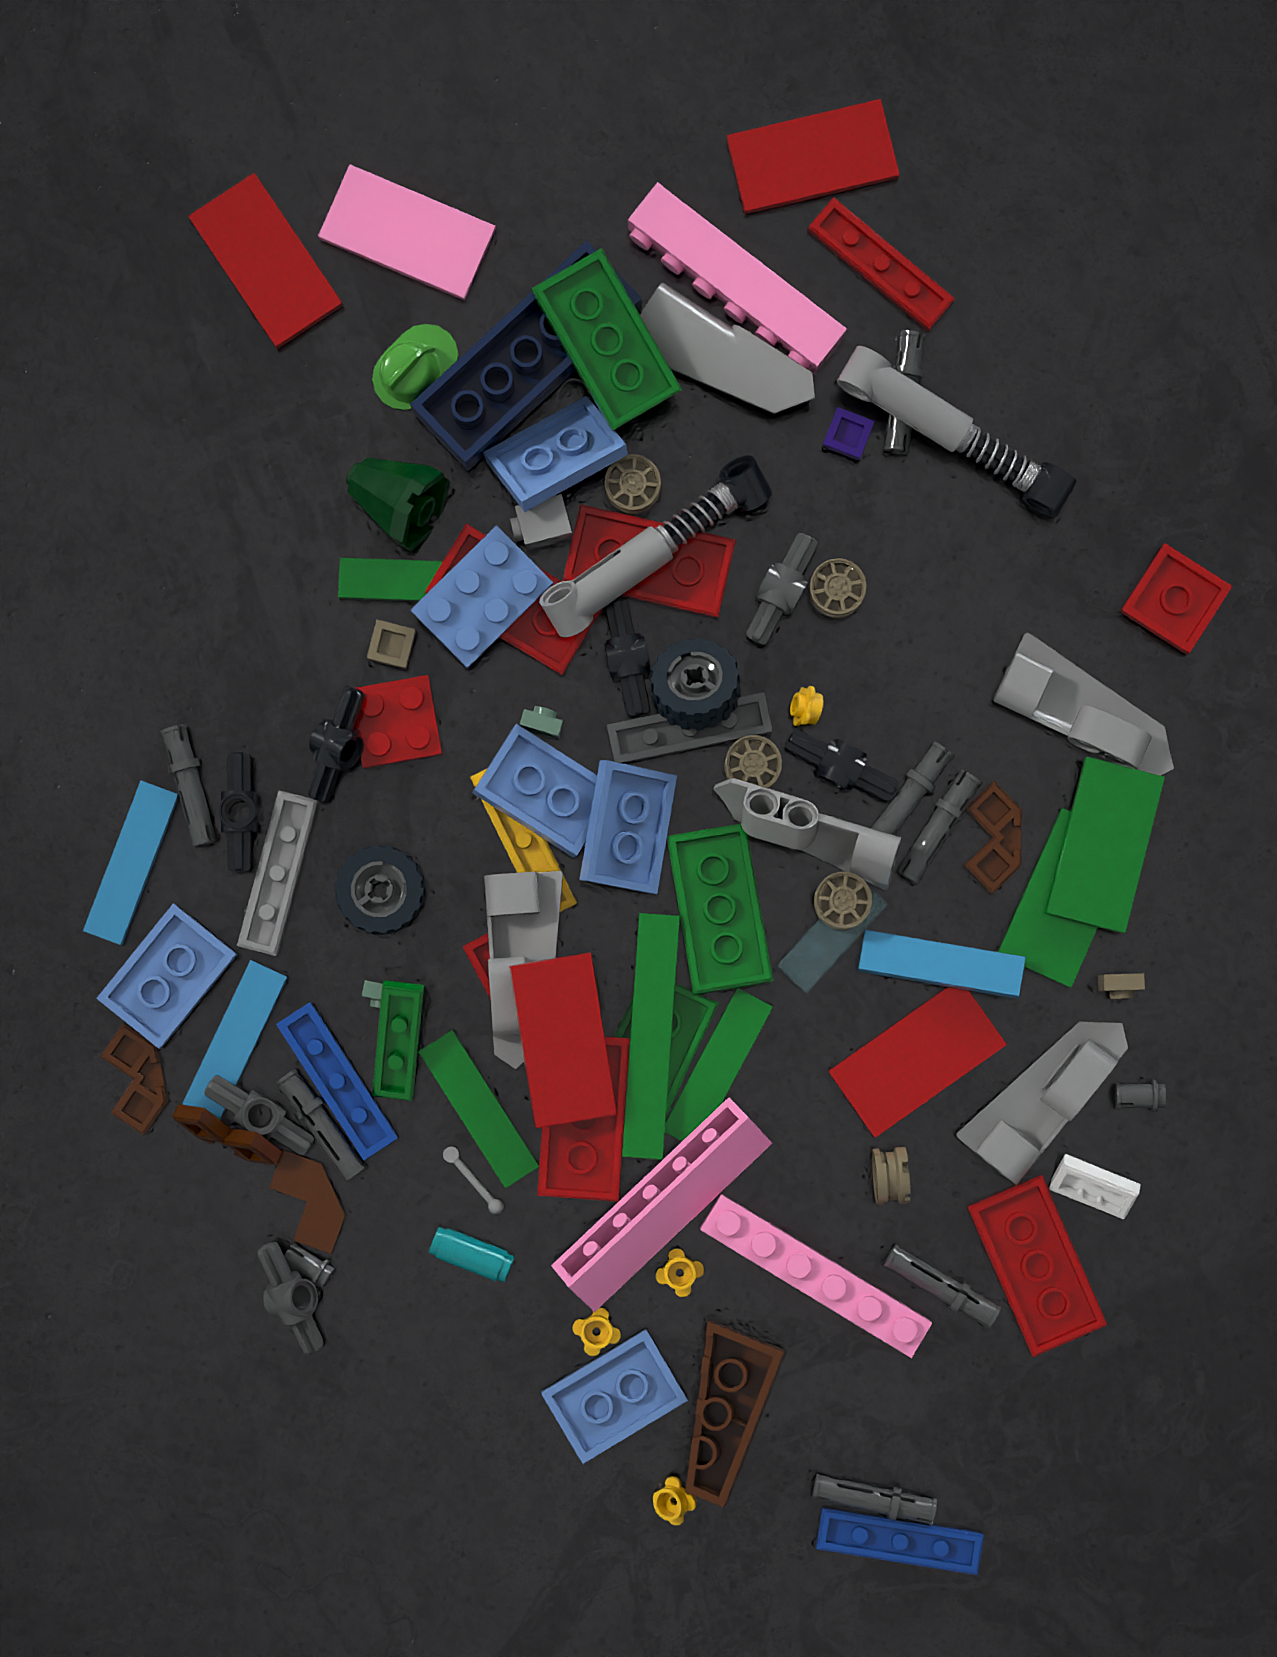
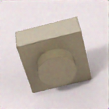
[367,620,417,670]
[1098,973,1145,999]

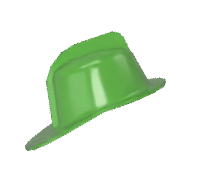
[372,324,458,410]

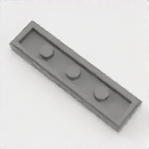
[237,790,319,956]

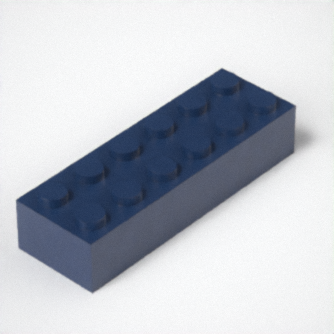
[410,240,642,471]

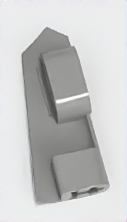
[640,282,815,414]
[993,633,1174,776]
[714,778,901,890]
[484,871,563,1069]
[956,1021,1128,1185]

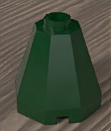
[346,457,450,551]

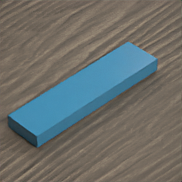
[83,780,179,945]
[858,930,1026,999]
[182,960,288,1120]

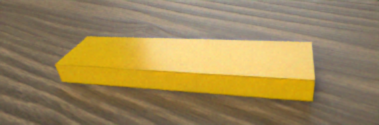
[470,769,577,912]

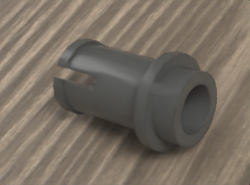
[1115,1080,1166,1112]
[284,1242,335,1290]

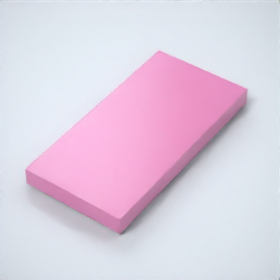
[318,165,496,301]

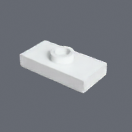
[1049,1154,1141,1219]

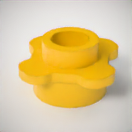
[790,686,823,727]
[656,1248,704,1297]
[573,1307,620,1356]
[653,1476,697,1525]

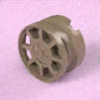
[605,454,661,515]
[808,558,866,619]
[725,735,782,789]
[814,872,872,930]
[872,1147,911,1206]

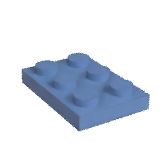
[483,395,628,512]
[410,525,553,669]
[472,724,597,858]
[579,760,677,894]
[97,903,238,1049]
[541,1329,688,1464]

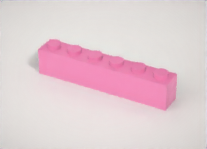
[628,182,847,374]
[551,1097,773,1312]
[699,1193,932,1358]

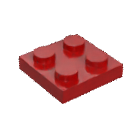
[1120,543,1233,655]
[355,675,443,769]

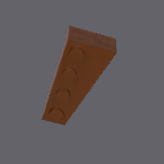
[685,1320,787,1508]

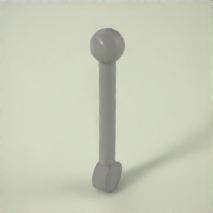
[443,1147,504,1215]

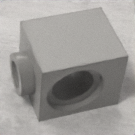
[510,494,572,551]

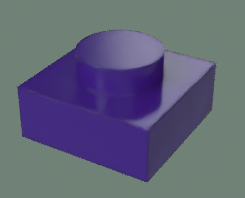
[822,407,875,461]

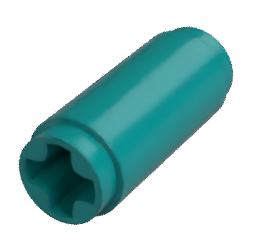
[429,1227,515,1283]

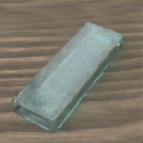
[777,887,888,993]

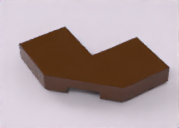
[964,781,1022,895]
[100,1023,169,1136]
[172,1104,282,1165]
[269,1149,346,1254]

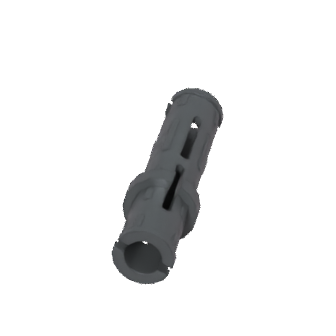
[884,330,926,454]
[160,724,218,847]
[871,741,955,836]
[896,769,983,884]
[275,1068,367,1182]
[883,1244,1002,1329]
[812,1474,937,1525]

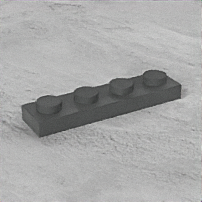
[607,692,772,764]

